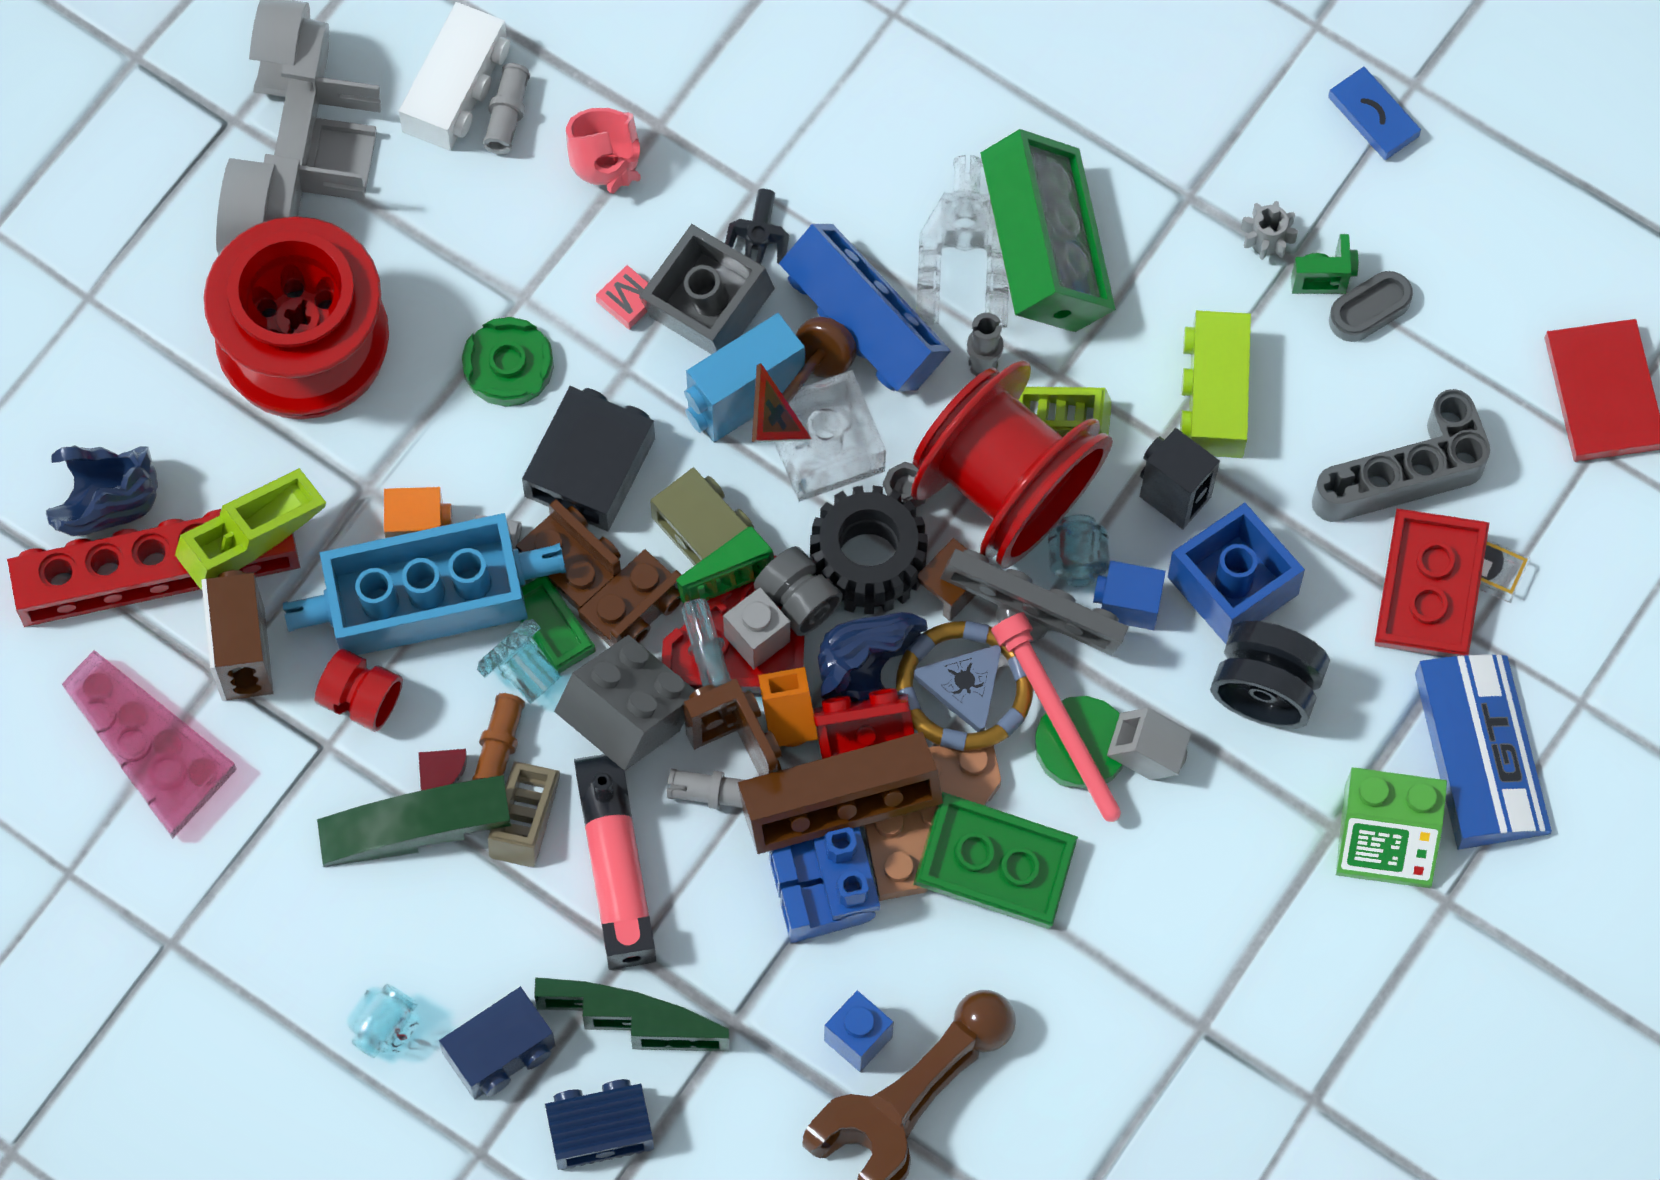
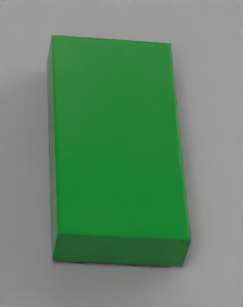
[519,576,596,675]

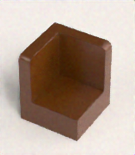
[918,538,976,621]

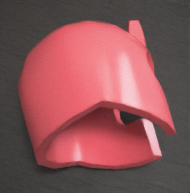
[566,108,641,194]

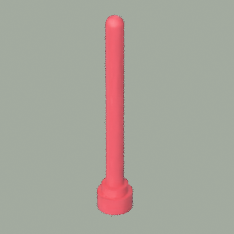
[991,612,1121,822]

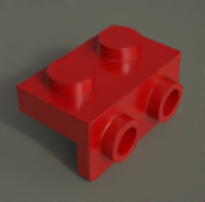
[813,688,915,759]

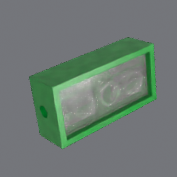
[980,129,1116,332]

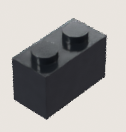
[1139,427,1220,529]

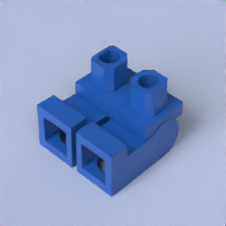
[769,827,880,944]

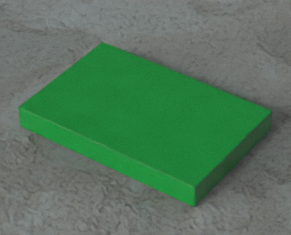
[913,792,1078,929]

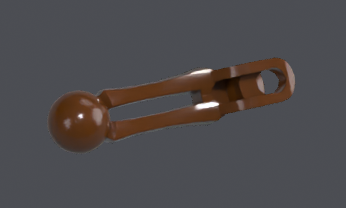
[802,990,1016,1180]

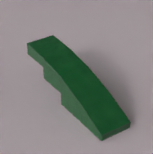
[317,775,511,867]
[534,977,730,1052]

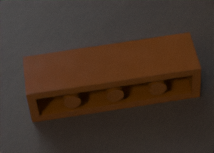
[737,732,943,854]

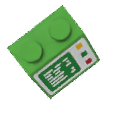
[1335,767,1447,889]

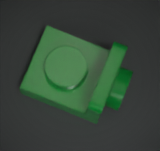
[1291,234,1359,294]

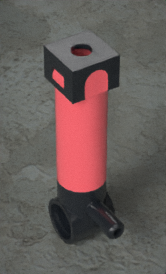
[574,754,656,970]

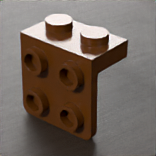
[684,679,782,776]

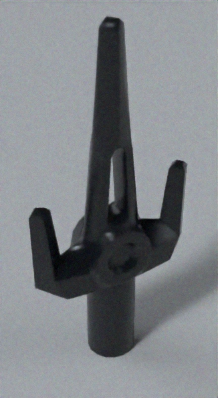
[725,188,789,265]

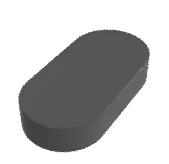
[1329,271,1413,342]

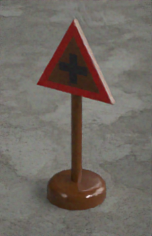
[752,316,856,442]

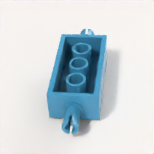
[283,513,566,655]

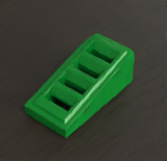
[676,526,774,608]

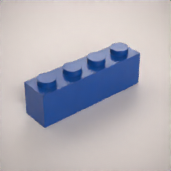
[778,224,951,392]

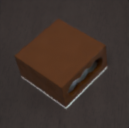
[201,570,274,701]

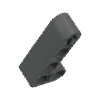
[1312,389,1490,522]

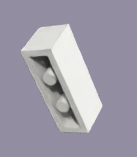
[398,2,510,151]

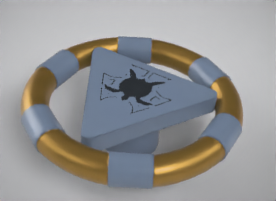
[896,620,1034,751]

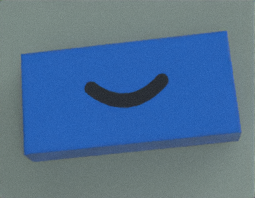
[1328,66,1421,160]

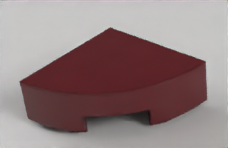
[418,748,467,791]

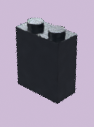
[522,386,655,532]

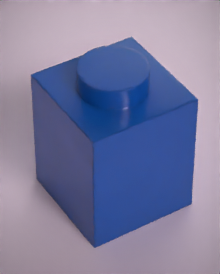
[1093,560,1166,630]
[824,990,894,1072]

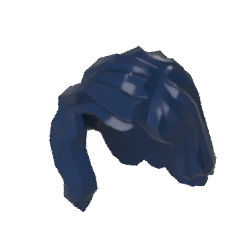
[46,445,158,537]
[817,612,928,702]

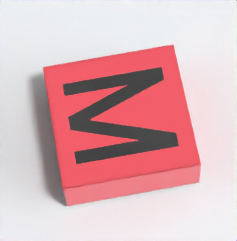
[596,265,648,330]

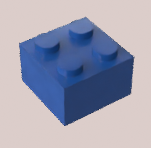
[1167,503,1305,644]

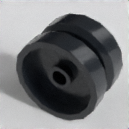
[1210,621,1330,729]

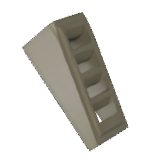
[488,761,560,867]

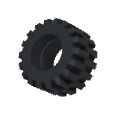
[810,485,928,615]

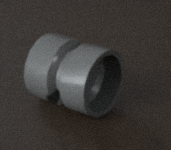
[754,546,843,636]

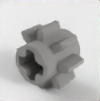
[1241,201,1298,260]

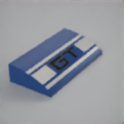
[1415,655,1552,850]

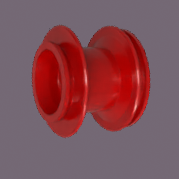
[203,216,389,419]
[911,361,1113,568]

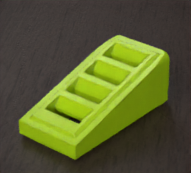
[1019,387,1112,437]

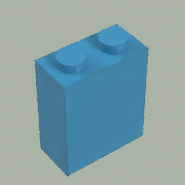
[684,313,805,443]

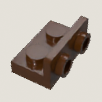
[516,499,621,610]
[578,549,682,647]

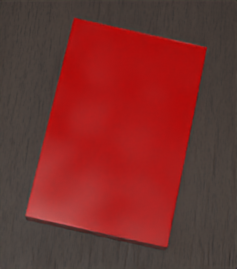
[1544,319,1660,462]
[1375,508,1490,657]

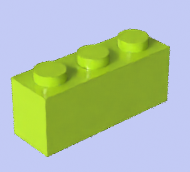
[1180,310,1251,458]

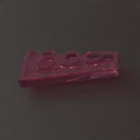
[62,650,237,839]

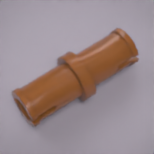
[471,693,525,781]

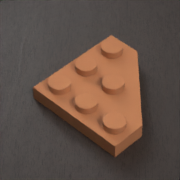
[864,745,1001,901]

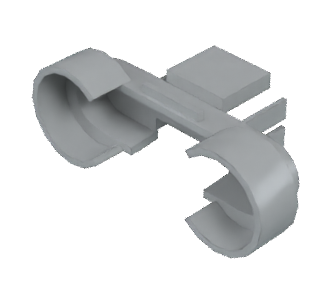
[216,0,381,255]

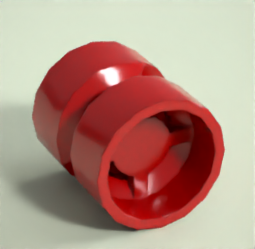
[314,648,403,732]

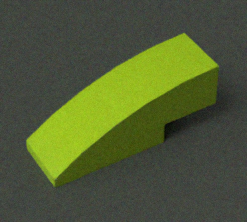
[175,468,326,590]

